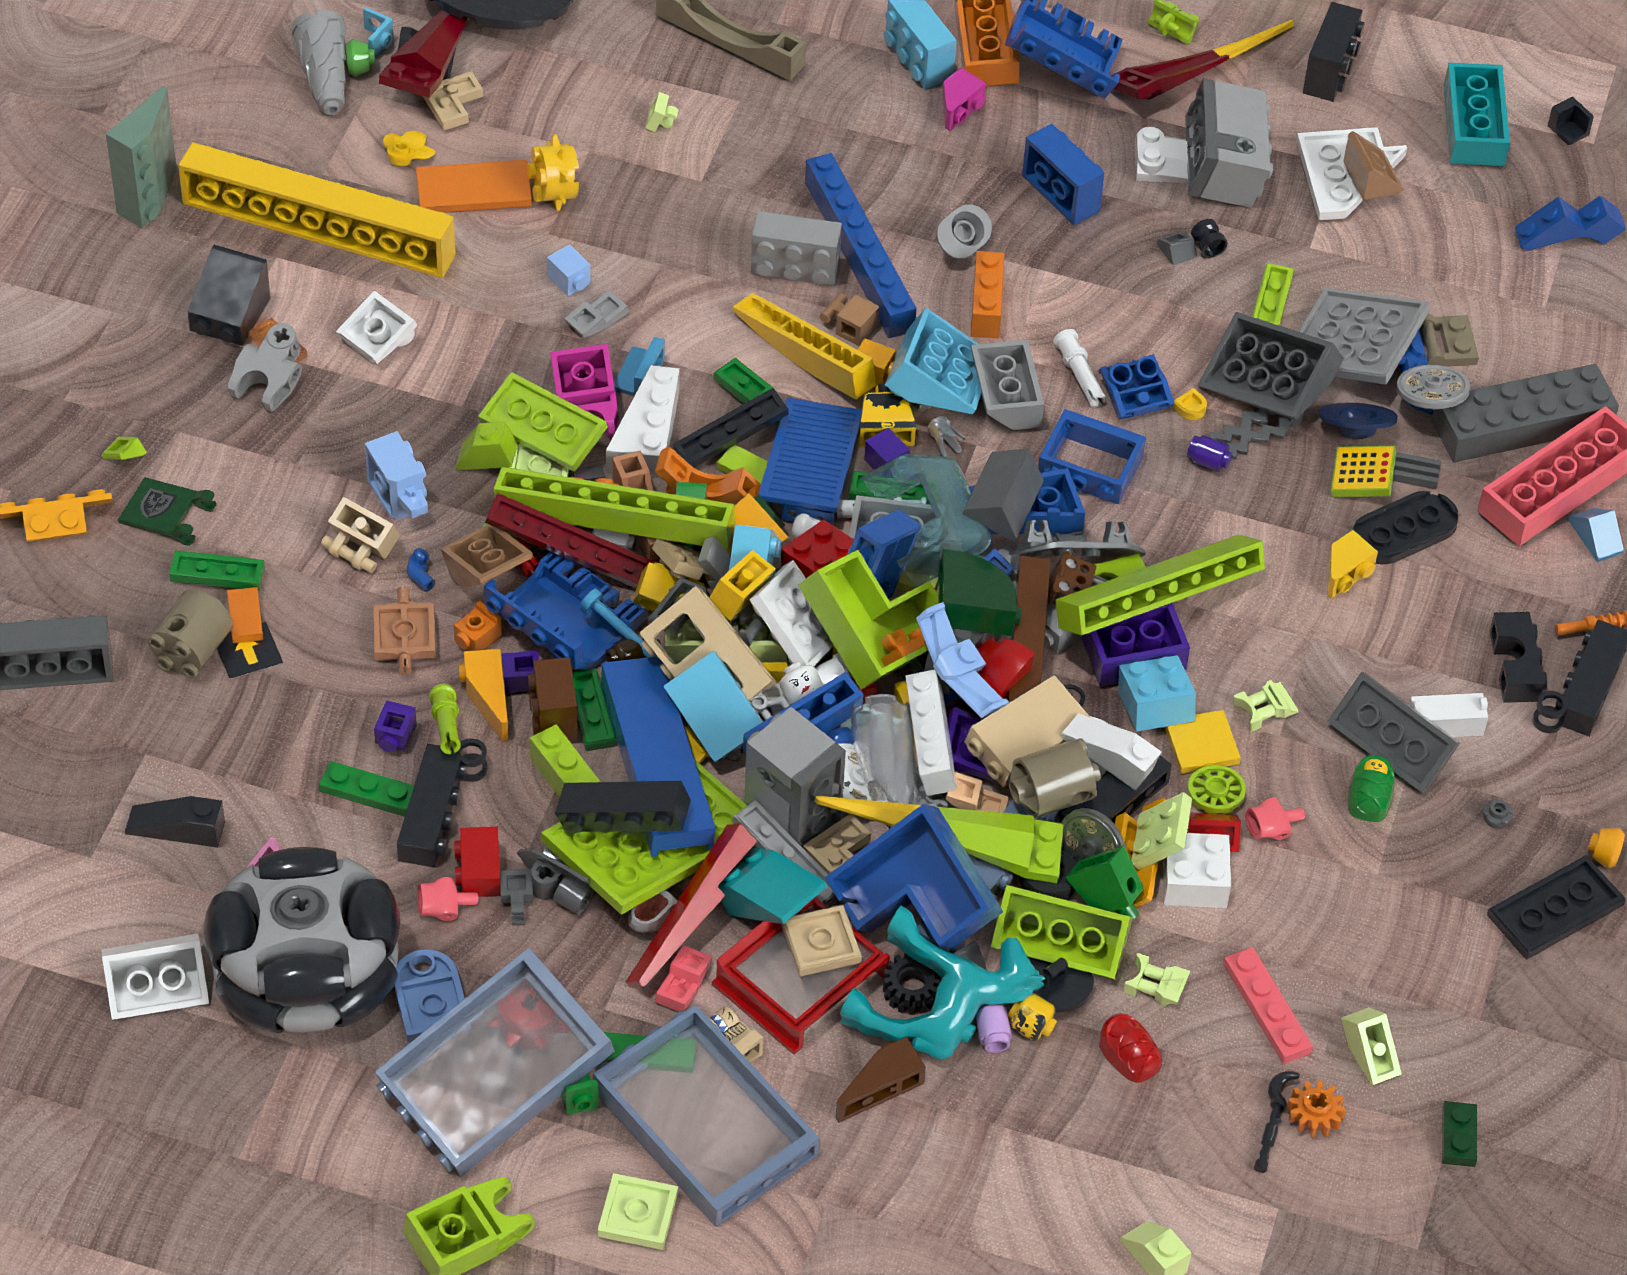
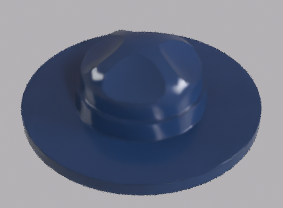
[1319,403,1398,439]

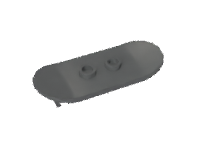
[1008,520,1146,557]

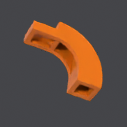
[655,446,761,506]

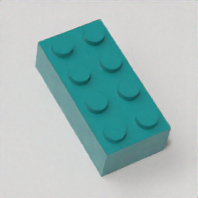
[1443,62,1510,166]

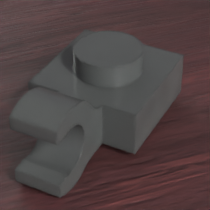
[500,869,533,925]

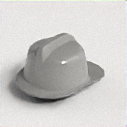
[936,204,992,259]

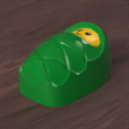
[1348,755,1395,822]

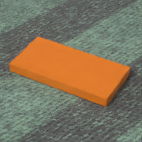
[416,159,532,213]

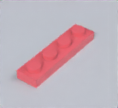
[1223,947,1313,1064]

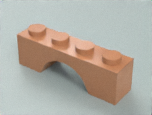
[613,450,678,564]

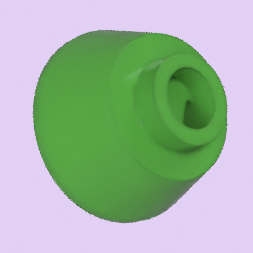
[346,39,375,77]

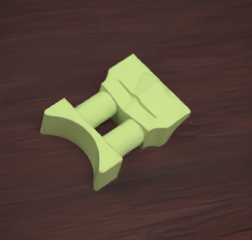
[1234,680,1298,732]
[1123,953,1190,1007]

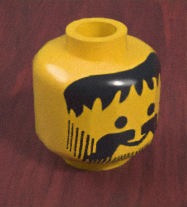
[1008,993,1058,1041]

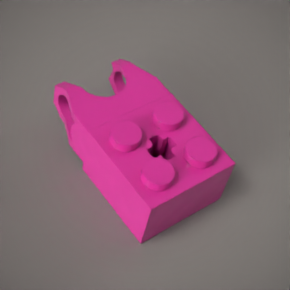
[550,344,620,442]

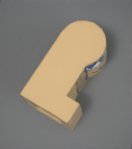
[709,1006,763,1063]

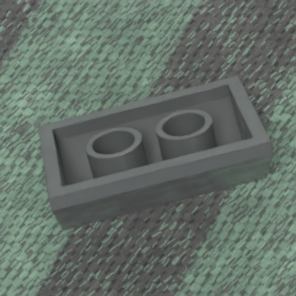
[962,449,1044,542]

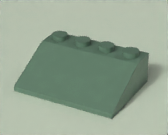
[106,86,177,228]

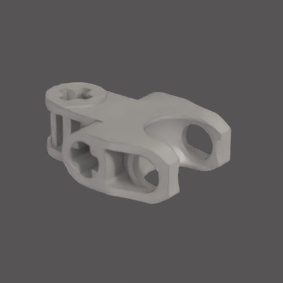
[228,323,302,412]

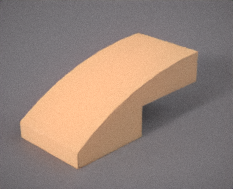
[946,772,1008,813]

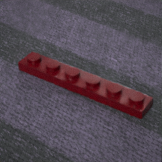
[485,493,658,588]

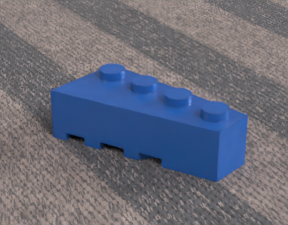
[953,468,1085,535]

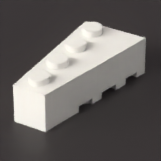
[606,365,680,479]

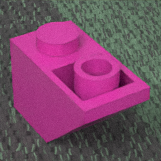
[942,68,986,131]

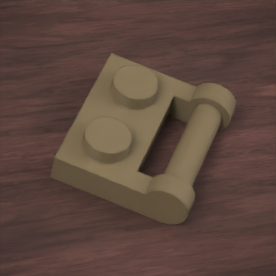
[1419,314,1479,367]

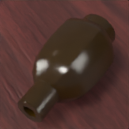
[605,638,662,662]

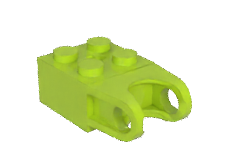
[403,1177,536,1275]

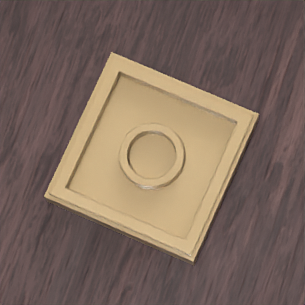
[781,905,862,977]

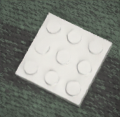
[749,560,833,666]

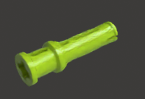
[429,683,461,754]

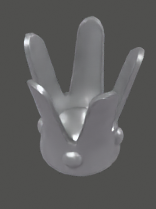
[928,416,967,458]

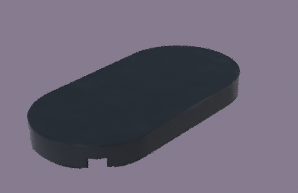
[1353,491,1458,564]

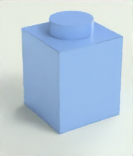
[547,244,591,296]

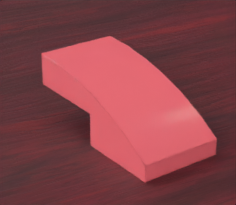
[655,945,713,1012]

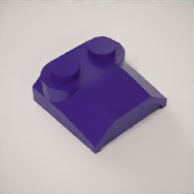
[947,707,997,782]

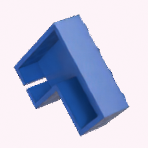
[825,804,1003,949]

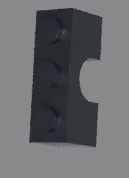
[1489,612,1547,703]

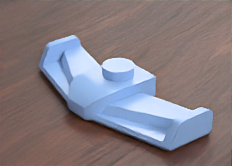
[916,602,1009,718]

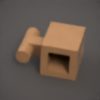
[819,293,879,346]

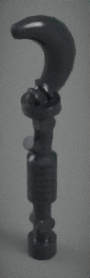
[1254,1071,1300,1173]

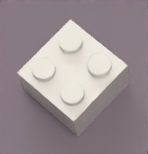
[1163,833,1231,908]

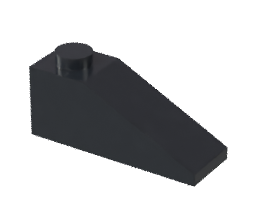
[125,796,225,848]

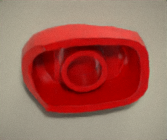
[1099,1013,1162,1083]

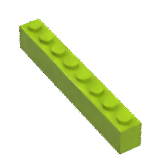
[494,467,736,550]
[1056,534,1265,635]

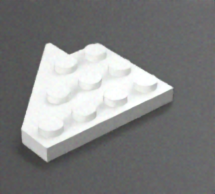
[1296,127,1407,220]

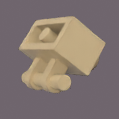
[321,497,400,573]

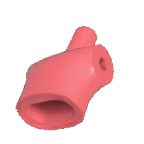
[1245,797,1305,840]
[417,877,478,921]

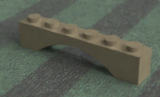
[656,0,806,81]

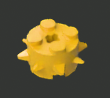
[527,134,579,211]

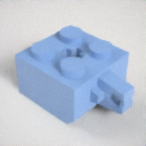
[365,431,428,520]

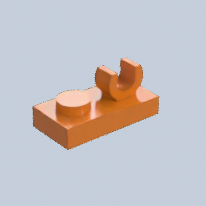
[881,628,926,667]

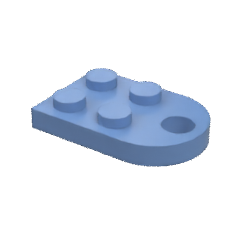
[394,950,471,1043]

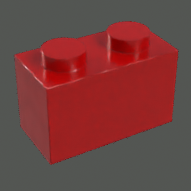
[454,826,501,897]

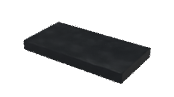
[1487,855,1626,960]

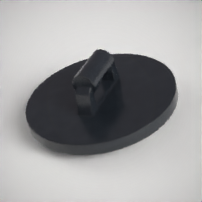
[1027,956,1094,1013]

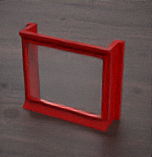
[712,897,890,1055]

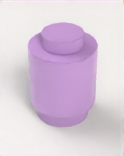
[975,1004,1012,1053]

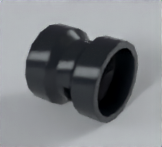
[1191,219,1228,258]

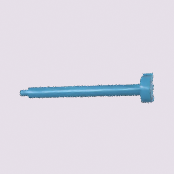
[579,588,658,658]

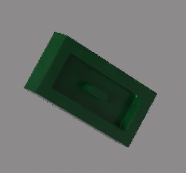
[1442,1101,1477,1167]

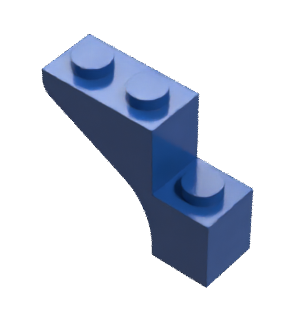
[1515,195,1626,251]

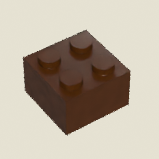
[528,657,577,744]

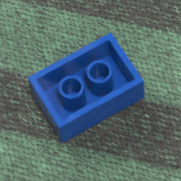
[1022,123,1105,225]

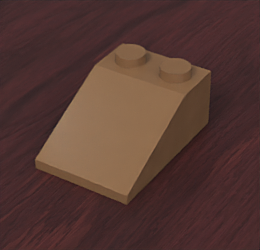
[441,524,533,589]

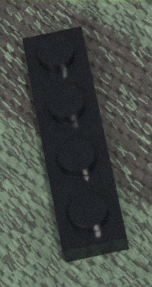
[673,388,789,468]

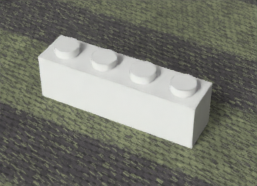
[906,669,957,796]

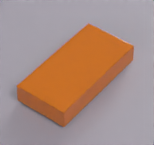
[227,587,263,643]

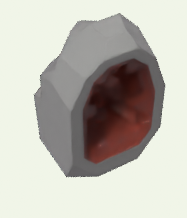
[628,890,677,933]

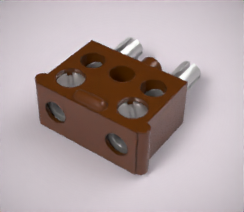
[1047,551,1108,605]

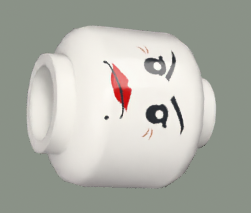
[779,662,824,705]

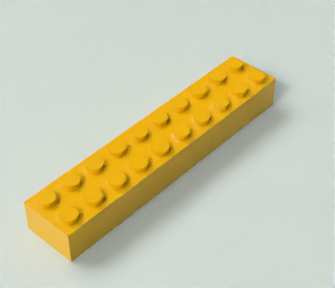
[178,142,456,278]

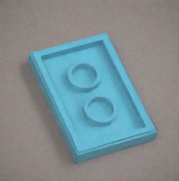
[664,651,763,763]

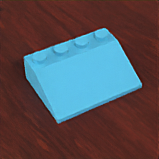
[885,307,982,414]

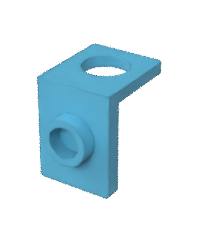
[363,7,394,59]

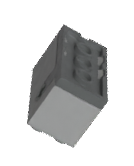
[1185,78,1273,208]
[744,707,846,848]

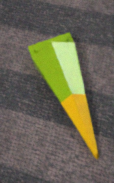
[814,796,1063,884]

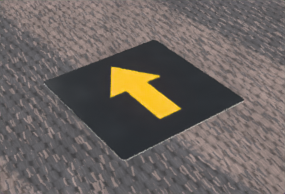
[217,622,283,679]

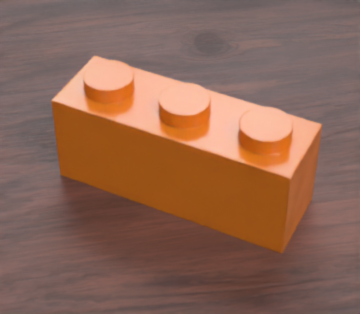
[971,251,1005,339]

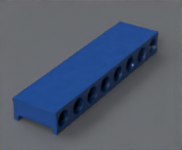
[601,657,716,857]

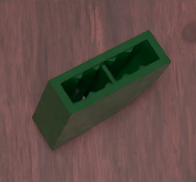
[938,549,1021,636]

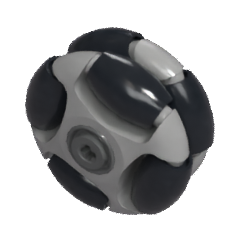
[203,847,400,1033]

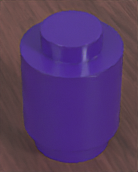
[1187,435,1233,472]

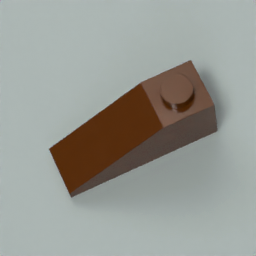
[835,1037,926,1123]

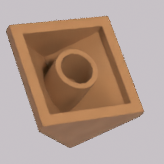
[1343,131,1404,200]

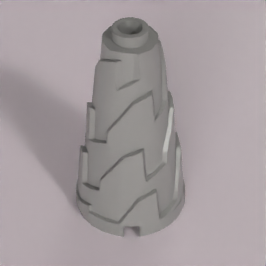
[291,10,347,115]

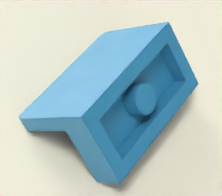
[614,337,665,396]

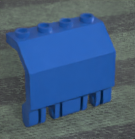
[1005,0,1123,99]
[484,552,648,670]

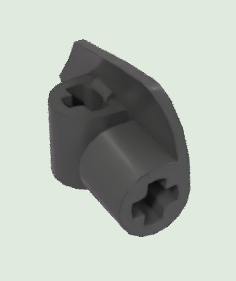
[517,848,593,915]

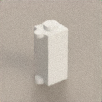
[1409,693,1488,737]

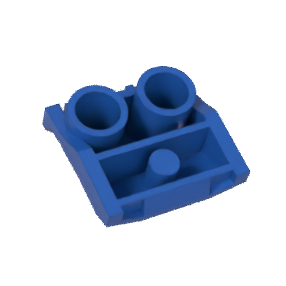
[1098,354,1175,419]

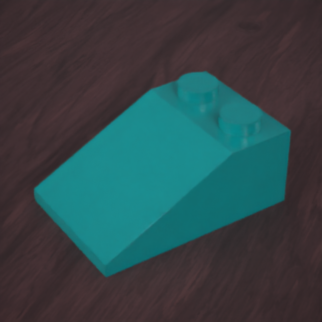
[717,847,827,924]

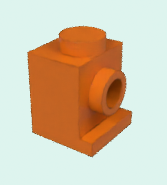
[454,601,502,651]

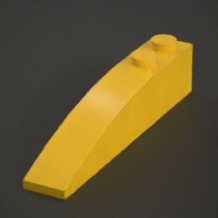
[732,292,877,400]

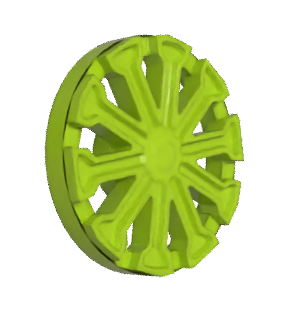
[1187,765,1246,814]

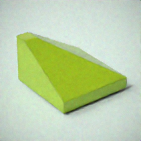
[101,437,147,460]

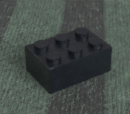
[1303,2,1365,102]

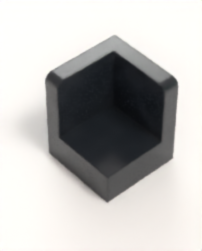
[1548,96,1594,145]

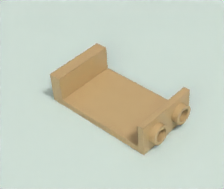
[964,675,1091,787]

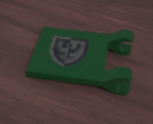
[118,477,217,546]

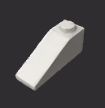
[1060,713,1161,790]

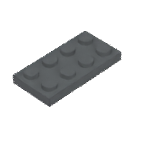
[1327,672,1460,793]

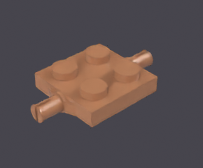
[373,586,436,675]

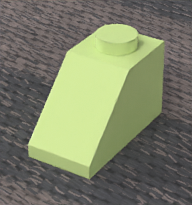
[1341,1007,1402,1085]
[1120,1221,1191,1275]

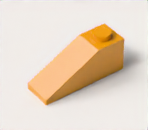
[458,649,508,741]

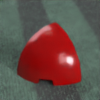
[977,637,1035,718]

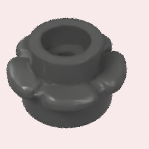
[1483,799,1513,828]

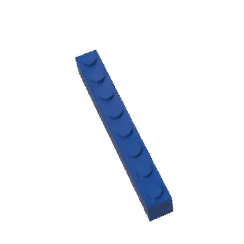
[805,153,917,338]

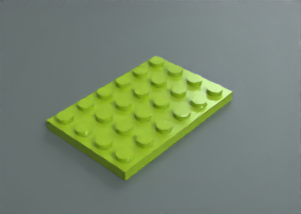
[541,759,747,915]

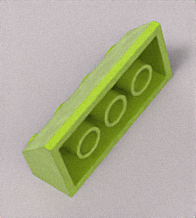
[991,885,1132,979]

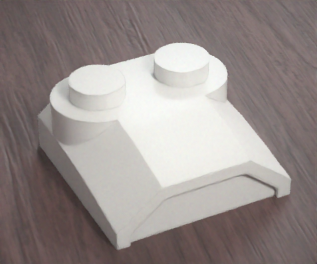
[1135,127,1188,183]
[336,291,417,364]

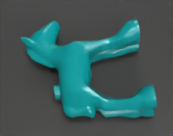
[840,906,1045,1060]

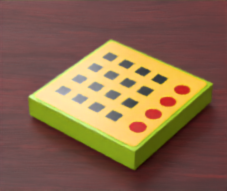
[1331,446,1396,497]

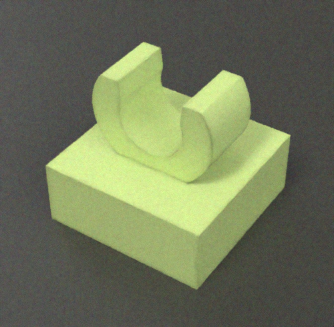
[645,92,679,132]

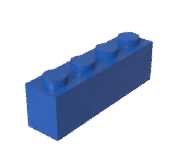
[743,672,864,754]

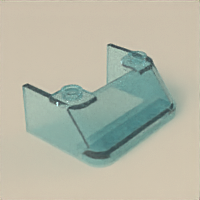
[861,454,991,587]

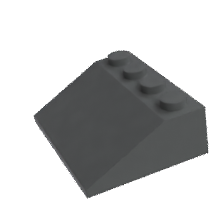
[1197,312,1344,420]

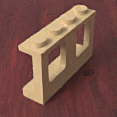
[640,586,777,701]

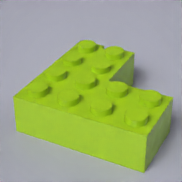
[798,550,938,689]

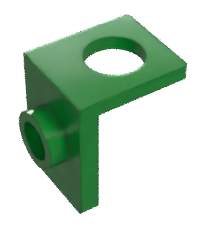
[561,1074,599,1115]

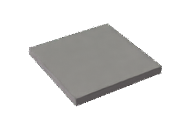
[1298,288,1430,385]

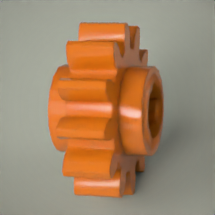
[1287,1080,1346,1137]

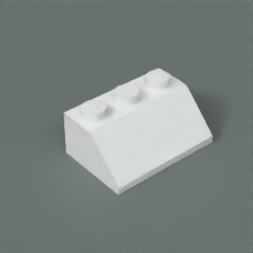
[101,934,209,1020]

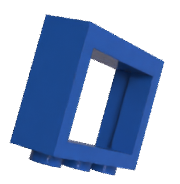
[1038,409,1146,504]
[847,509,922,599]

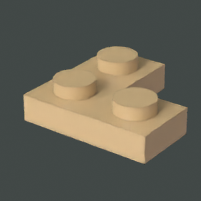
[423,71,483,131]
[652,539,710,580]
[803,814,871,874]

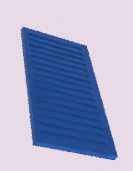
[758,397,862,512]

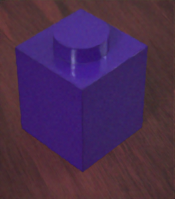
[864,428,910,476]

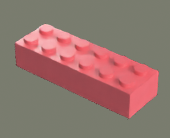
[1477,406,1627,547]

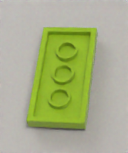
[478,372,608,472]

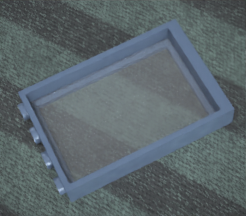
[375,948,615,1177]
[593,1005,820,1227]

